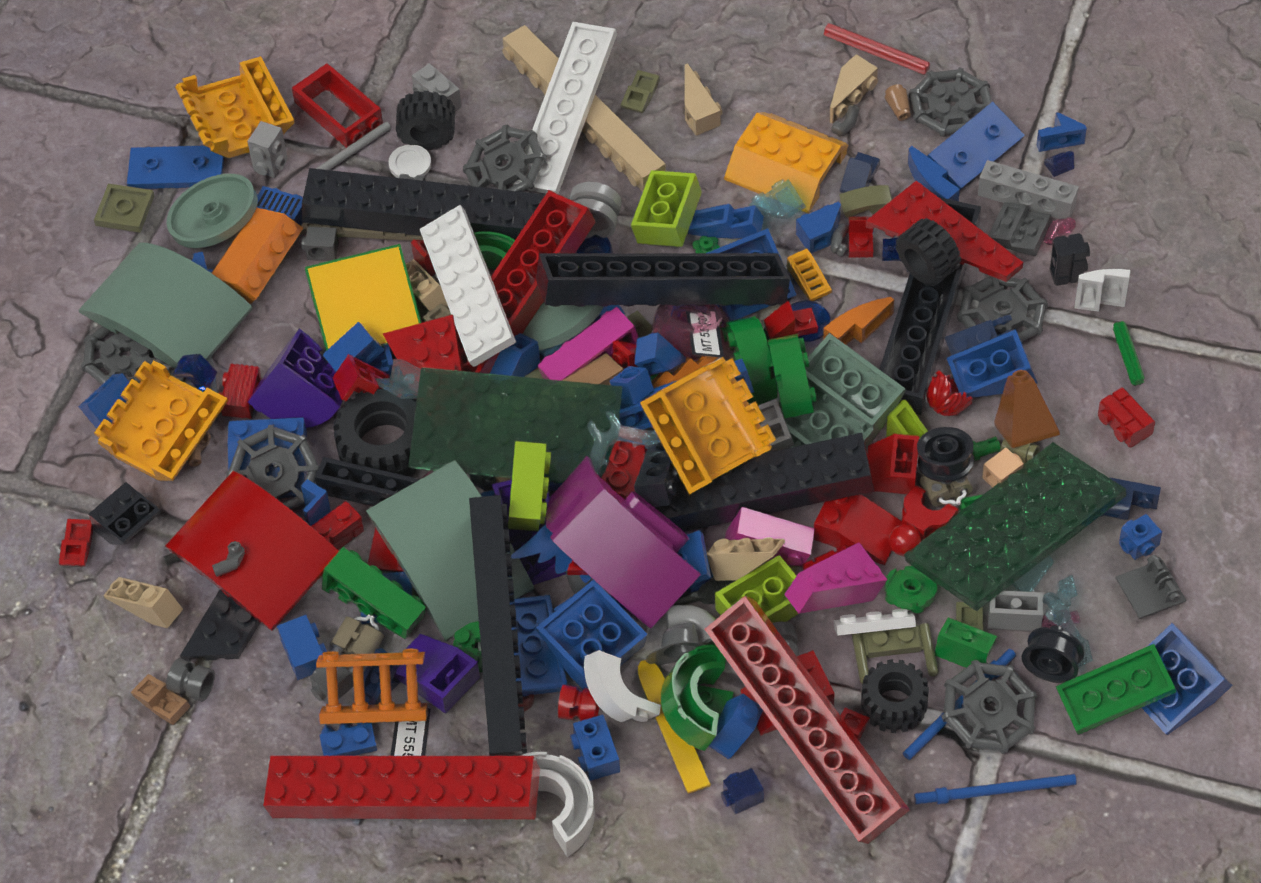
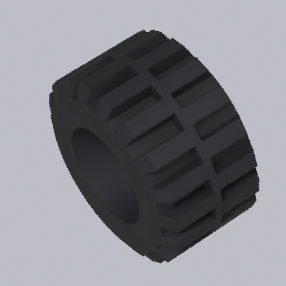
[396,91,455,150]
[896,218,961,286]
[861,659,929,733]

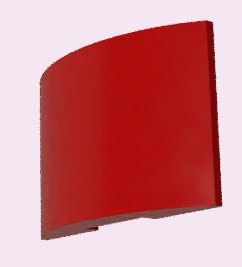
[165,471,339,631]

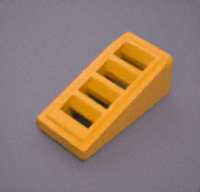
[787,249,832,302]

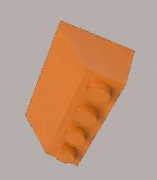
[212,208,303,304]

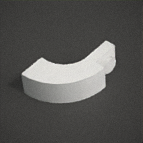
[584,650,661,722]

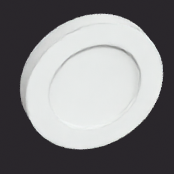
[389,145,431,178]

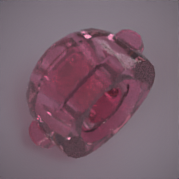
[651,305,724,360]

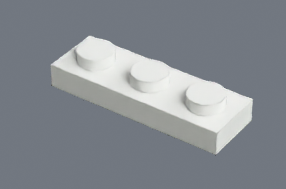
[834,609,916,636]

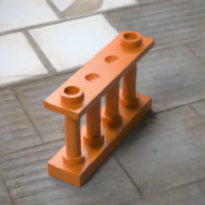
[316,648,428,724]

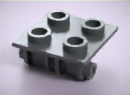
[1115,555,1186,619]

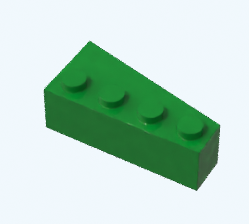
[322,547,426,639]

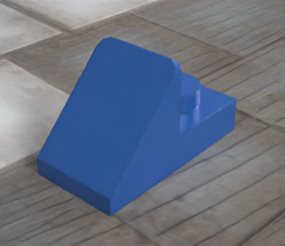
[1036,112,1087,152]

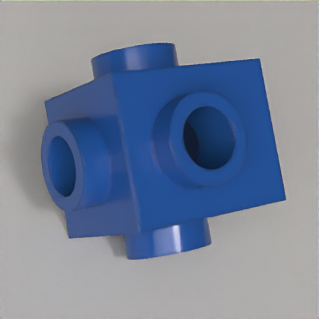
[1119,514,1162,560]

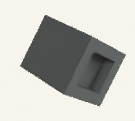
[302,227,339,261]

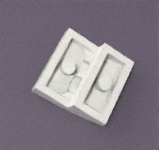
[1074,269,1130,312]

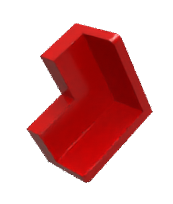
[332,354,394,401]

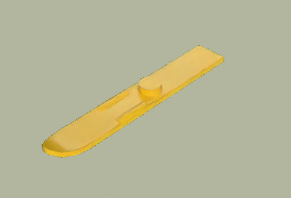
[638,660,710,794]

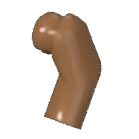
[188,432,211,466]

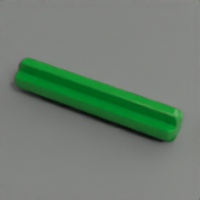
[1113,321,1145,386]

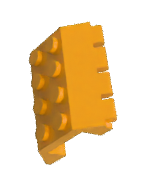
[175,56,294,158]
[724,112,849,214]
[640,357,776,494]
[94,360,228,481]

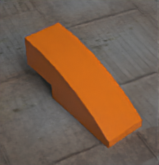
[823,297,894,345]

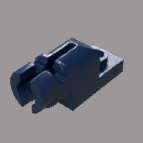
[1077,477,1161,520]

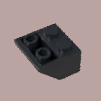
[88,482,161,545]

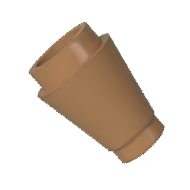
[885,84,911,121]

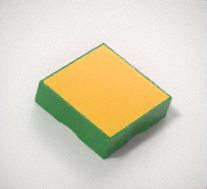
[305,244,421,352]

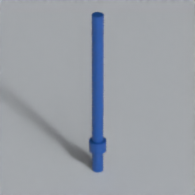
[902,649,1016,760]
[914,774,1076,805]

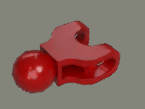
[889,485,959,557]

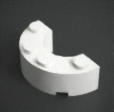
[519,752,595,857]

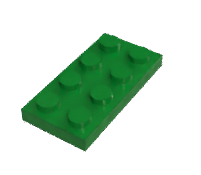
[1055,644,1177,735]

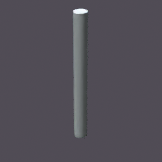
[315,121,391,170]

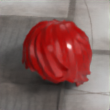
[926,370,973,416]

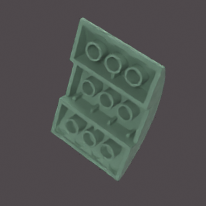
[79,242,253,378]
[776,333,906,448]
[366,460,534,641]

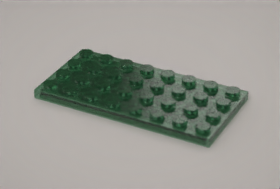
[409,367,623,483]
[904,442,1127,611]

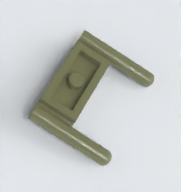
[851,623,938,684]

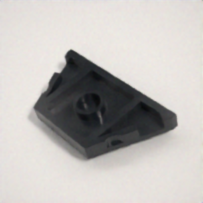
[180,589,260,661]

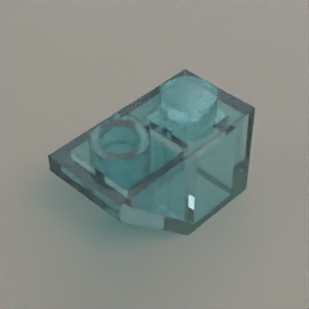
[748,179,806,220]

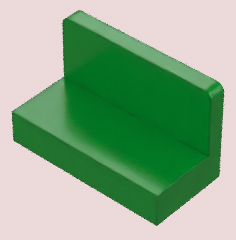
[935,617,997,668]

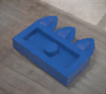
[319,723,377,756]

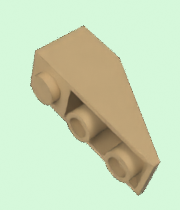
[830,54,878,124]
[685,64,723,136]
[406,259,449,312]
[707,537,785,581]
[103,577,183,628]

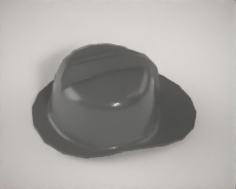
[646,622,704,665]

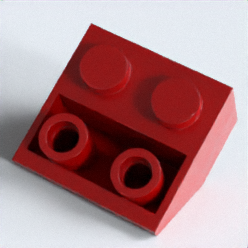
[867,434,920,494]

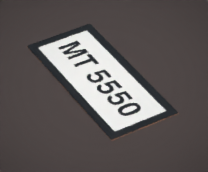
[686,310,724,358]
[390,708,431,756]

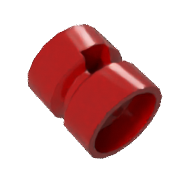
[558,685,600,721]

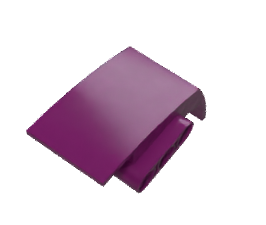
[546,456,701,629]

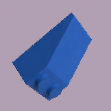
[947,329,1038,398]

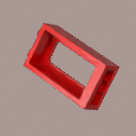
[292,63,383,148]

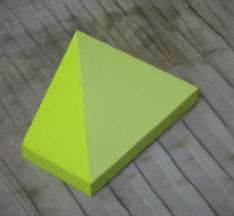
[886,400,928,439]

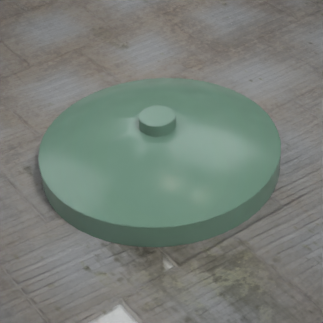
[166,174,258,248]
[522,302,603,350]

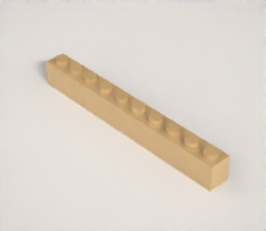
[502,25,666,192]

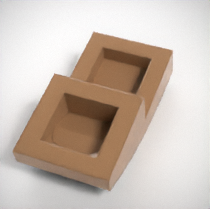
[131,674,191,725]

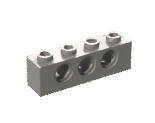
[978,160,1079,222]

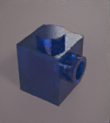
[721,768,764,814]

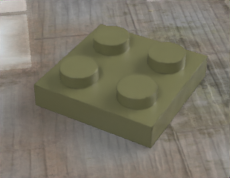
[94,183,155,233]

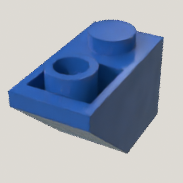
[796,202,841,253]
[634,332,686,376]
[488,333,540,389]

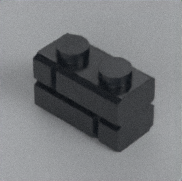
[1049,233,1090,286]

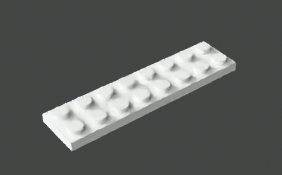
[512,22,617,194]
[420,205,516,367]

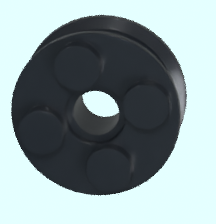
[917,427,974,484]
[1021,625,1085,683]

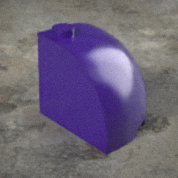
[248,328,342,428]

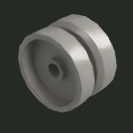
[569,182,622,241]

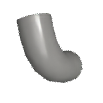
[665,605,716,645]

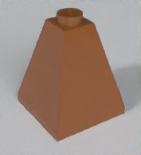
[994,370,1060,448]

